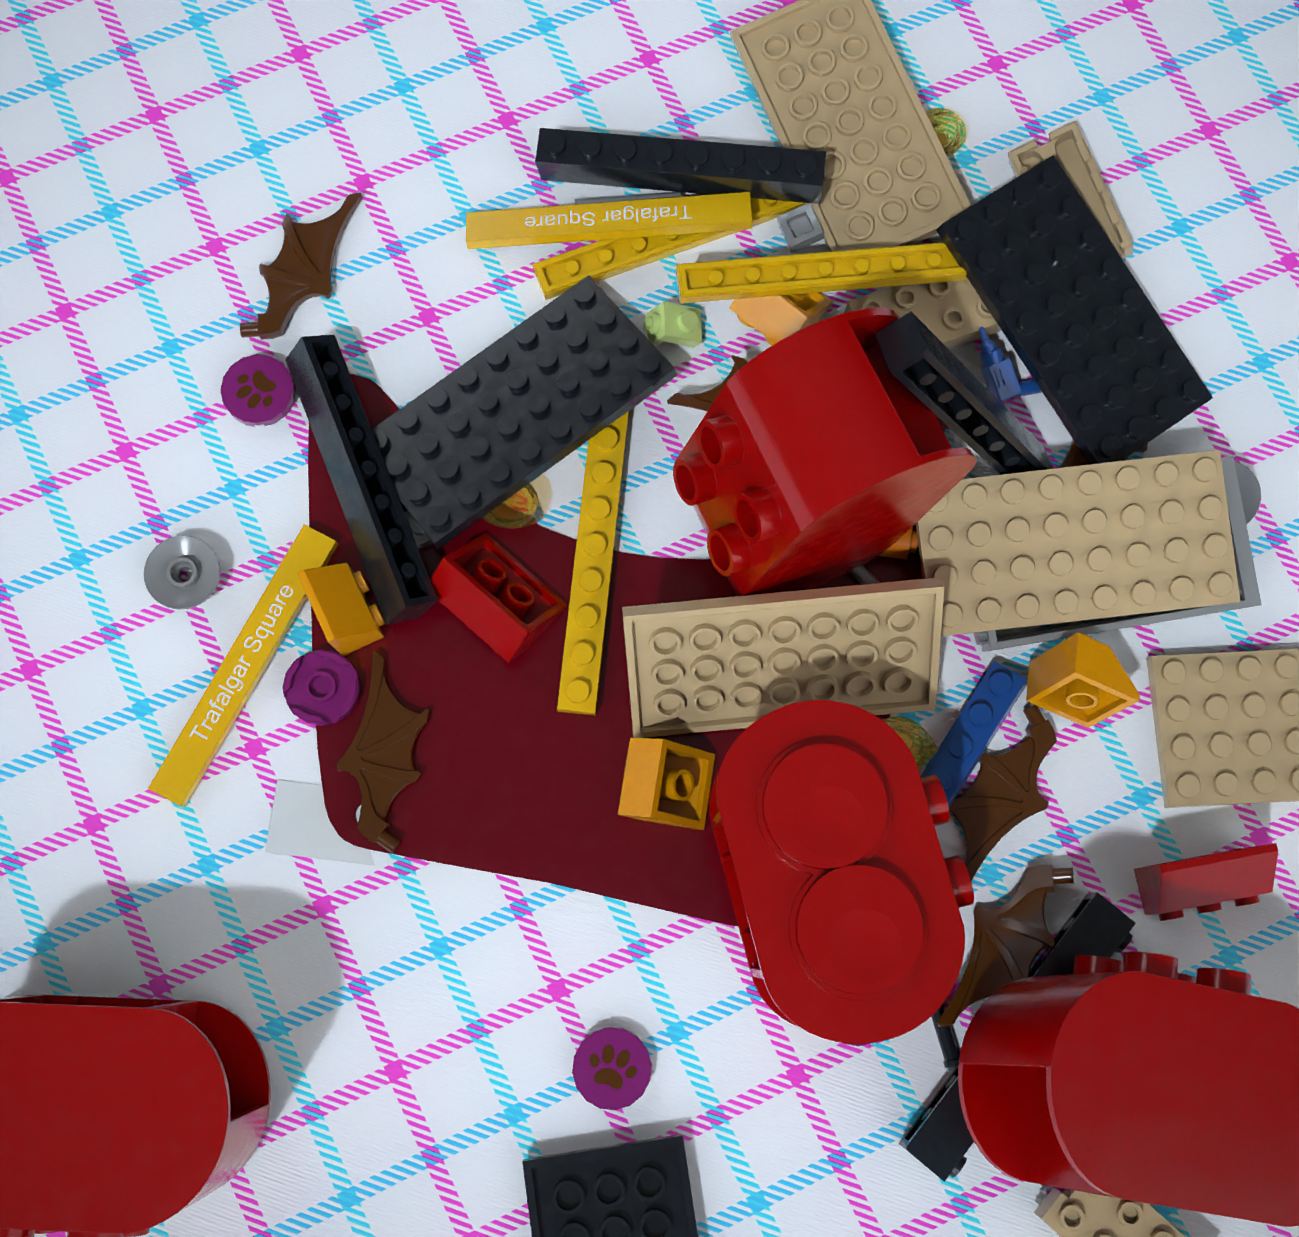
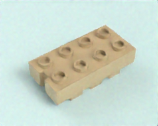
[1008,121,1133,259]
[844,280,1002,349]
[1033,1187,1185,1237]

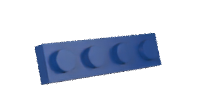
[920,661,1028,807]

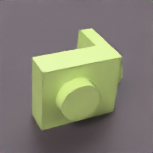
[643,301,702,348]

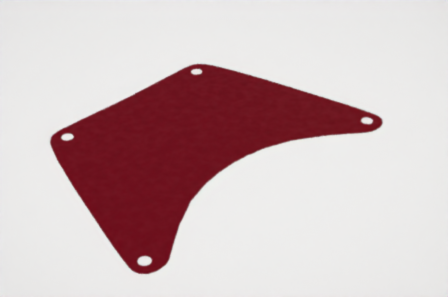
[308,374,922,926]

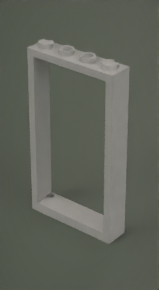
[974,456,1262,652]

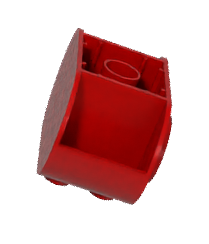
[673,308,976,596]
[709,700,974,1044]
[958,951,1299,1227]
[0,994,271,1237]

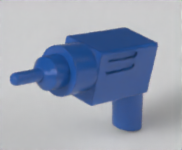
[979,327,1042,402]

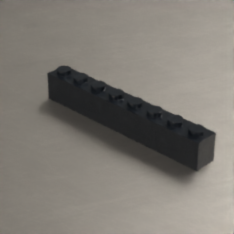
[535,128,826,204]
[875,311,1054,475]
[285,335,438,625]
[899,892,1136,1182]

